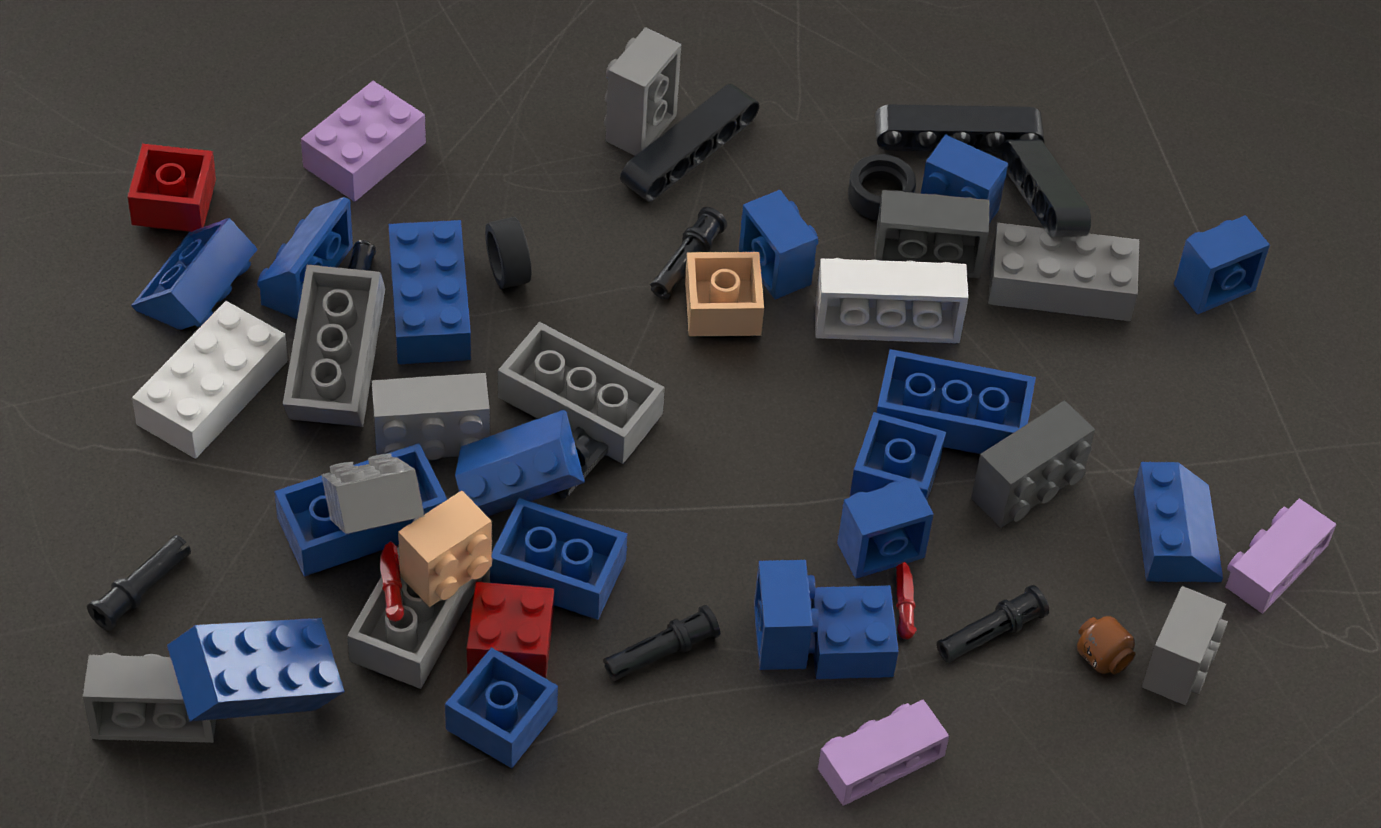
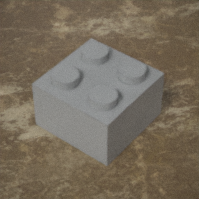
[1142,586,1228,705]

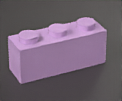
[1226,498,1336,614]
[818,699,949,806]

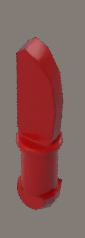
[380,542,404,622]
[896,562,916,640]

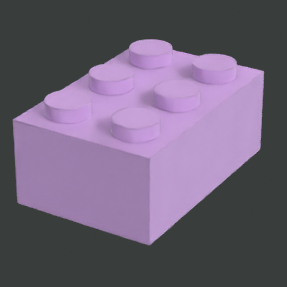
[301,81,426,202]

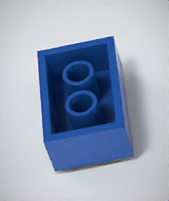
[490,498,628,620]

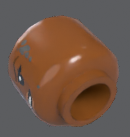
[1077,616,1135,674]

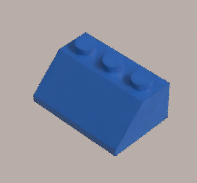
[257,197,353,319]
[131,218,257,330]
[455,410,585,517]
[1134,462,1223,582]

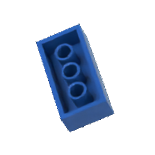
[389,220,471,364]
[876,349,1036,454]
[275,443,448,577]
[167,618,345,721]

